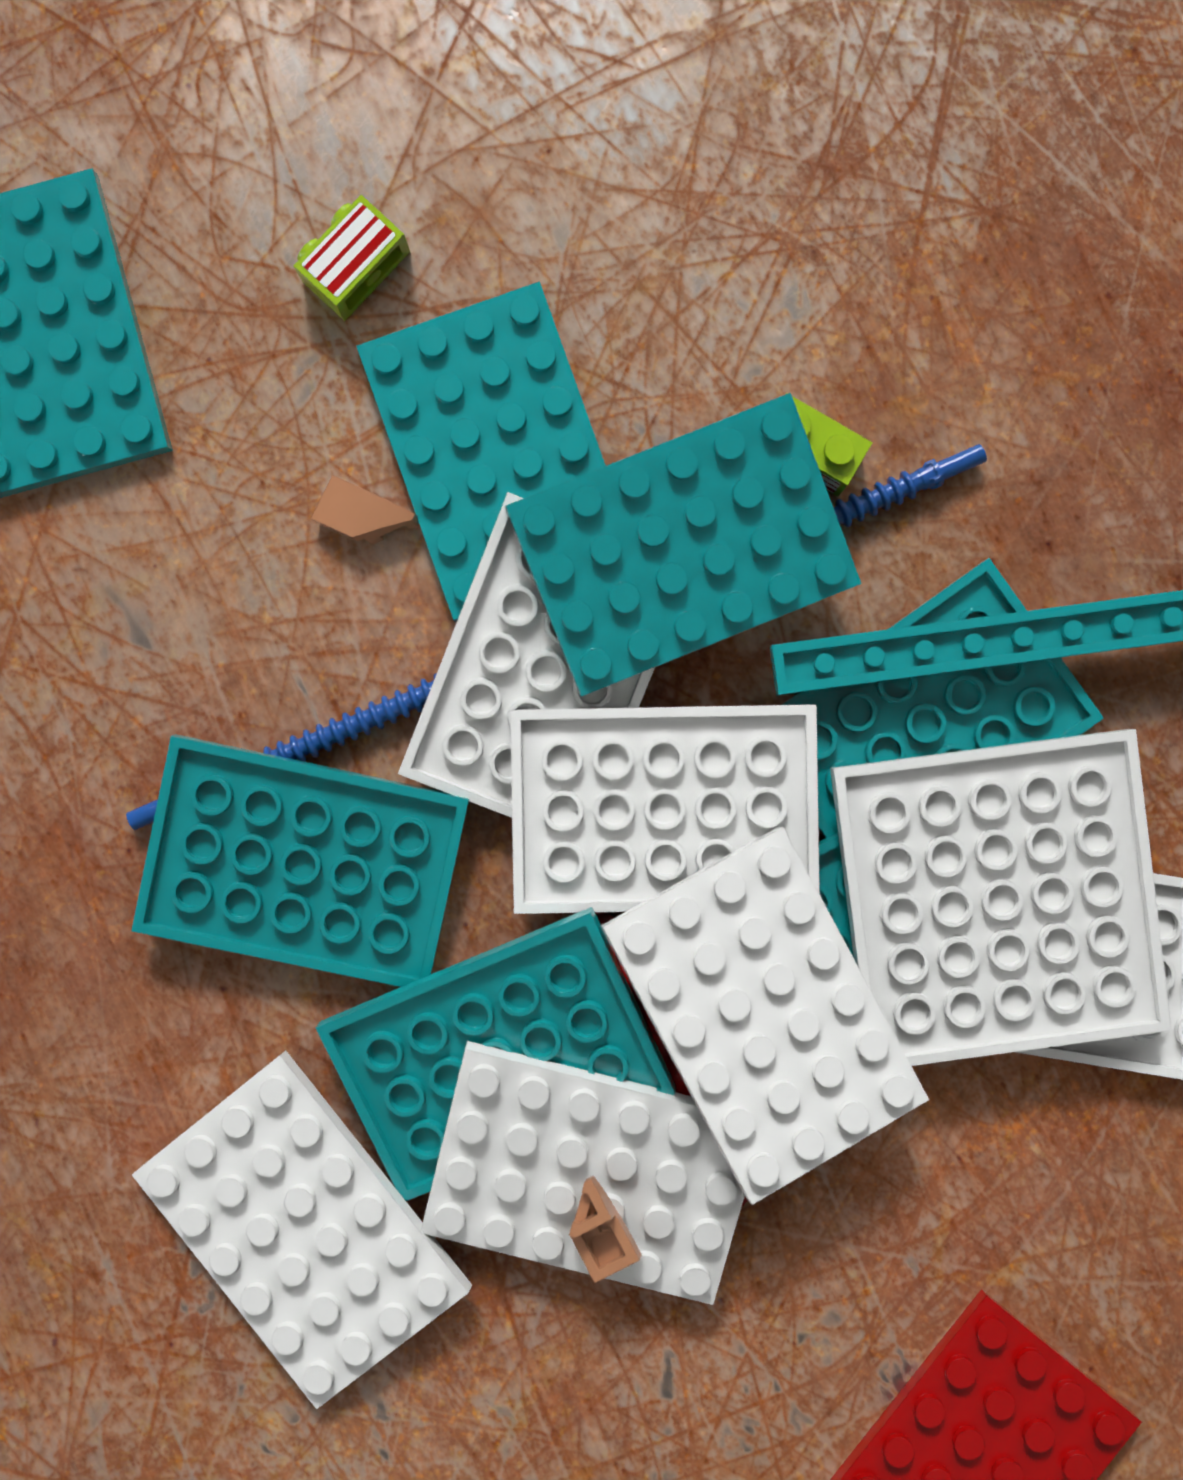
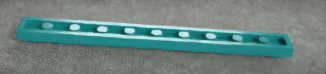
[770,590,1183,696]

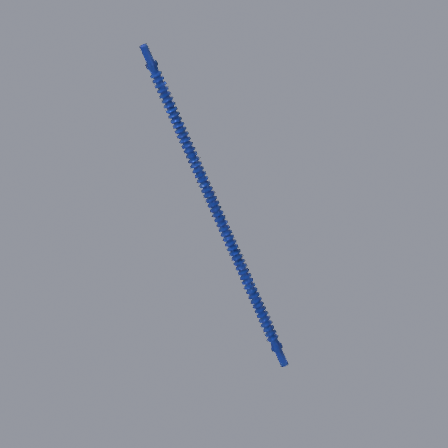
[126,444,987,830]

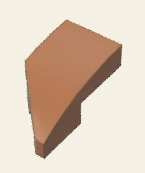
[311,475,419,545]
[569,1175,642,1283]

